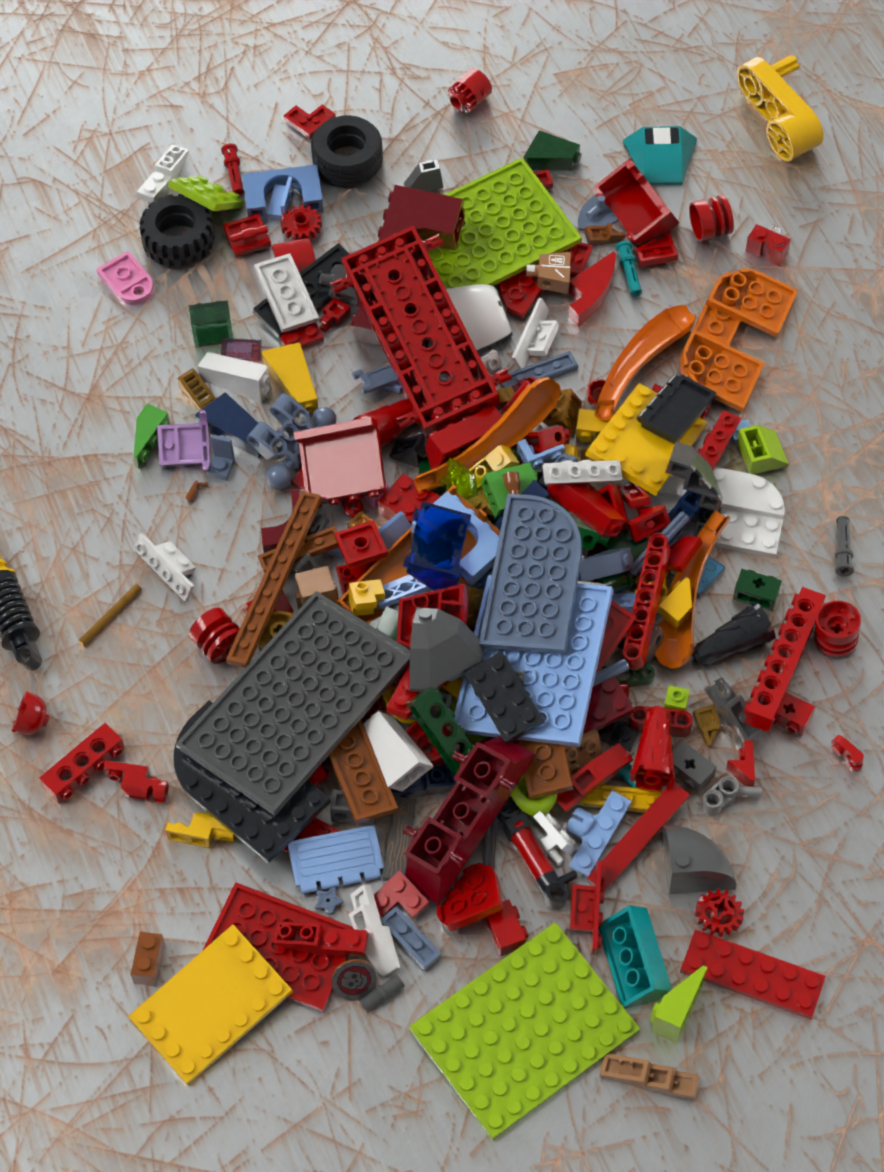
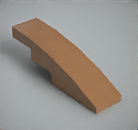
[599,1054,700,1100]

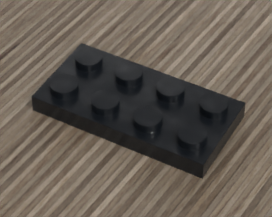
[464,651,545,745]

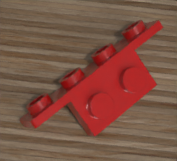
[698,411,741,470]
[569,861,605,954]

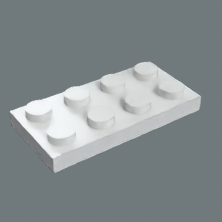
[254,253,319,333]

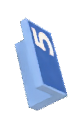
[267,177,294,220]

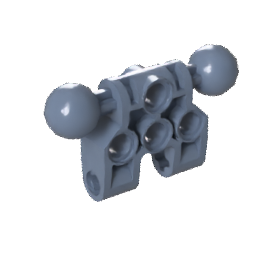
[247,393,337,489]

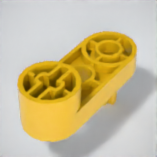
[737,55,824,162]

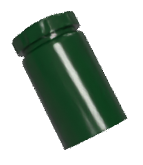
[593,570,633,594]

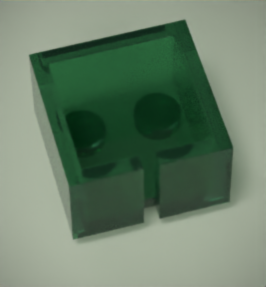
[189,300,234,348]

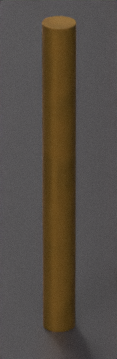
[78,584,142,647]

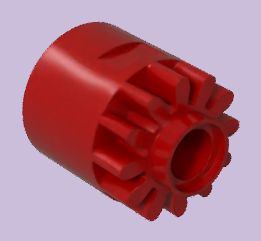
[448,68,492,113]

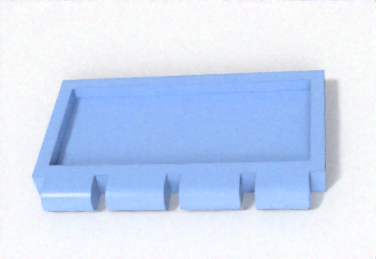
[287,825,384,894]

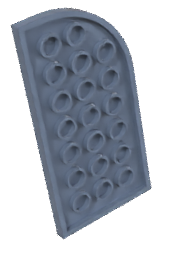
[479,494,583,654]

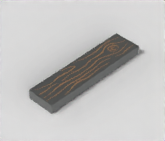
[382,796,417,881]

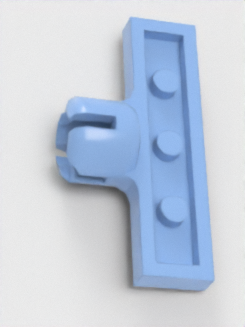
[567,790,631,877]

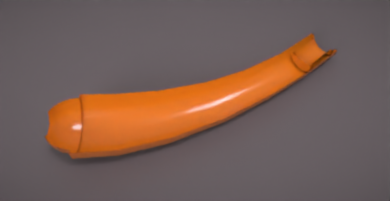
[594,305,696,421]

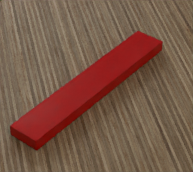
[587,783,690,893]

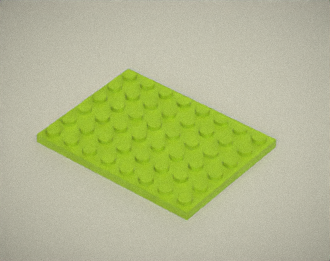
[428,157,582,289]
[409,922,640,1141]

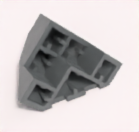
[665,441,723,511]
[409,607,485,692]

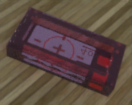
[221,338,262,361]

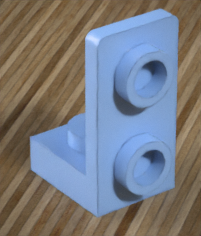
[517,439,565,469]

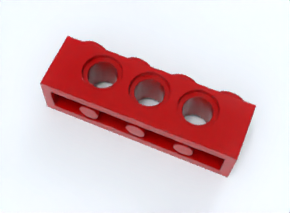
[39,723,125,804]

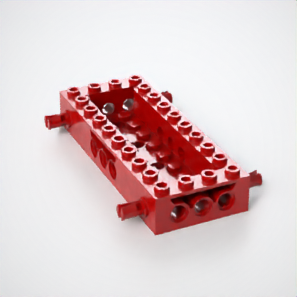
[330,226,512,439]

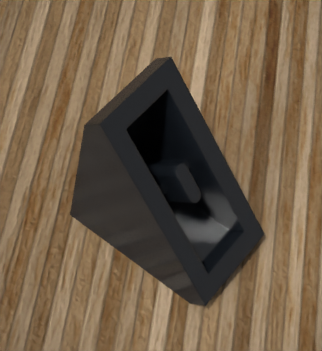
[389,434,425,468]

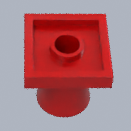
[334,520,388,579]

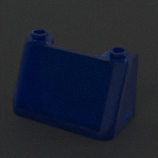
[403,501,471,591]

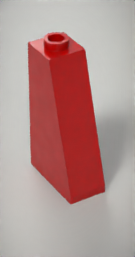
[546,483,626,537]

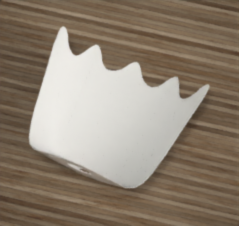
[446,284,512,350]

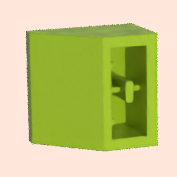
[737,425,789,474]

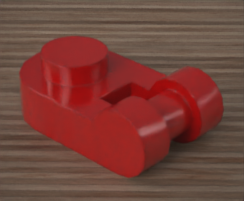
[831,735,864,772]

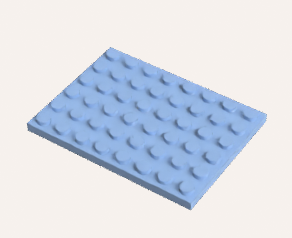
[454,575,614,747]

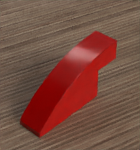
[568,251,616,327]

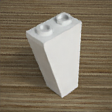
[198,352,272,404]

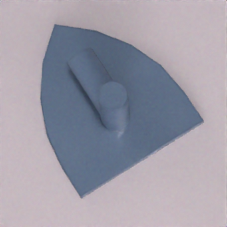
[578,194,619,230]

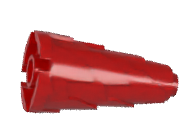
[353,399,412,449]
[630,706,675,792]

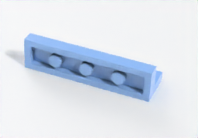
[377,559,460,609]

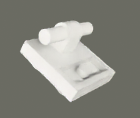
[532,811,577,866]

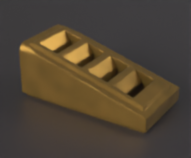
[177,368,216,410]

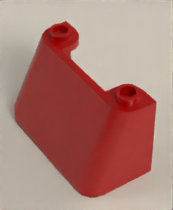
[594,158,679,245]

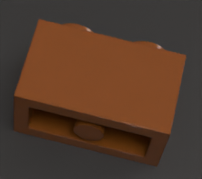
[130,931,165,987]

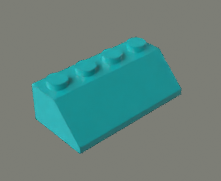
[598,905,672,1009]

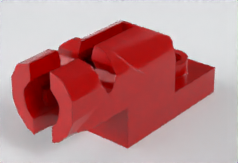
[103,760,169,803]

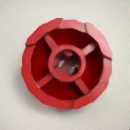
[11,691,50,735]

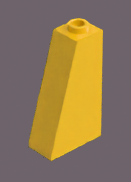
[261,342,318,413]

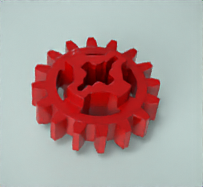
[694,889,745,937]

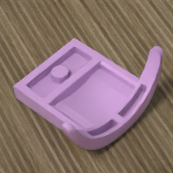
[157,410,210,470]

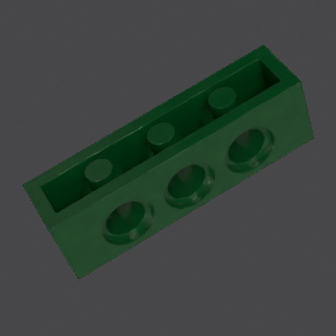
[405,687,475,776]

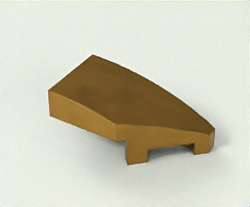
[693,705,721,747]

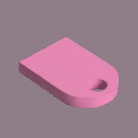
[96,251,154,305]

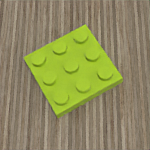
[168,175,245,211]

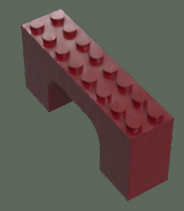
[351,185,465,348]

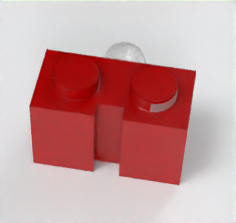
[745,224,791,267]

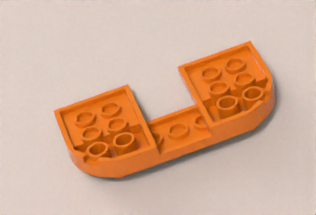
[679,269,798,412]

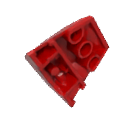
[397,583,469,648]

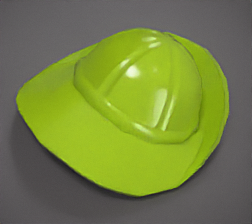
[510,775,557,816]

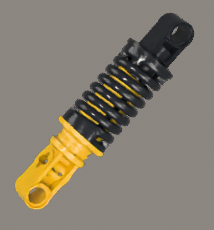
[0,554,42,671]

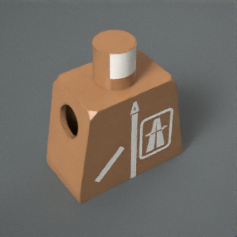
[526,252,571,294]

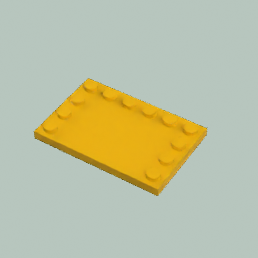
[585,383,708,496]
[128,925,293,1086]

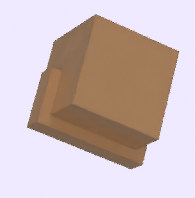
[295,566,339,610]

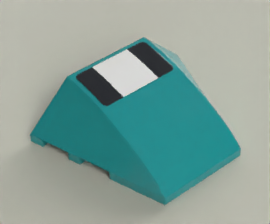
[623,126,697,185]

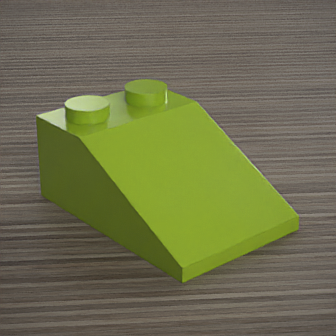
[650,966,707,1043]

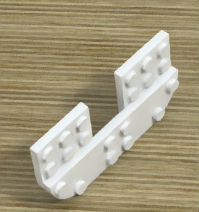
[622,467,785,558]

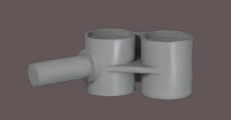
[702,776,762,817]

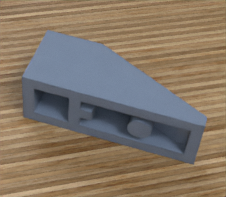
[578,547,634,581]

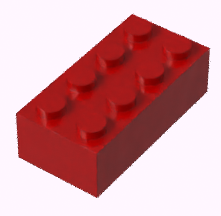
[378,473,440,526]

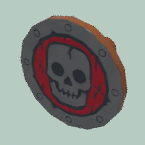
[331,959,377,1000]

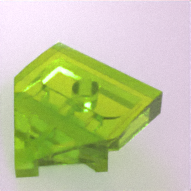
[441,458,478,500]

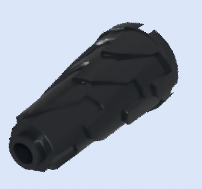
[692,602,776,665]

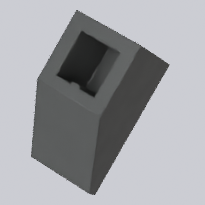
[404,159,444,191]

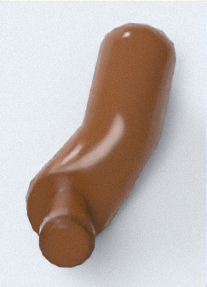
[185,480,208,502]

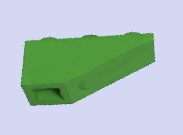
[134,403,170,468]

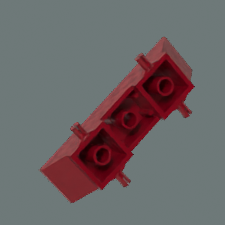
[403,736,536,905]

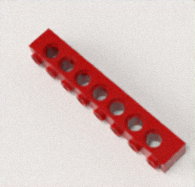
[743,587,826,733]

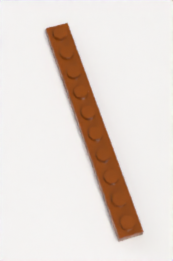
[226,491,322,668]

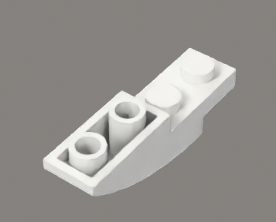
[137,144,189,203]
[349,884,400,978]

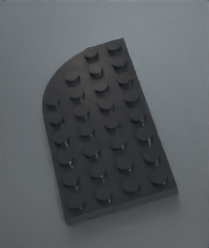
[173,700,331,864]

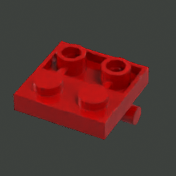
[223,214,271,257]

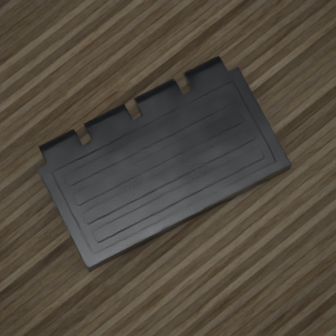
[637,374,717,444]

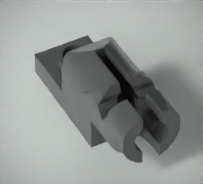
[704,678,764,742]

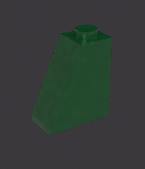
[524,130,582,170]

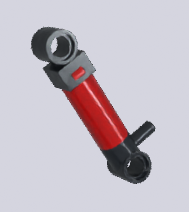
[497,797,578,910]

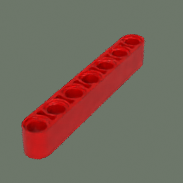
[623,533,670,670]

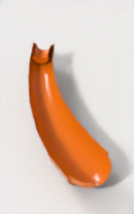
[414,377,561,494]
[655,510,730,668]

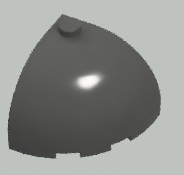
[661,825,737,894]

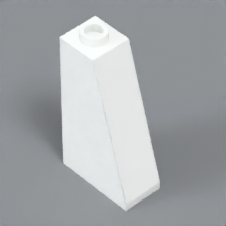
[364,711,433,792]

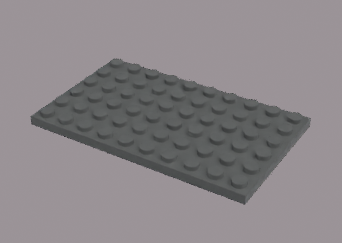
[175,591,410,816]

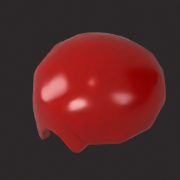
[586,379,613,408]

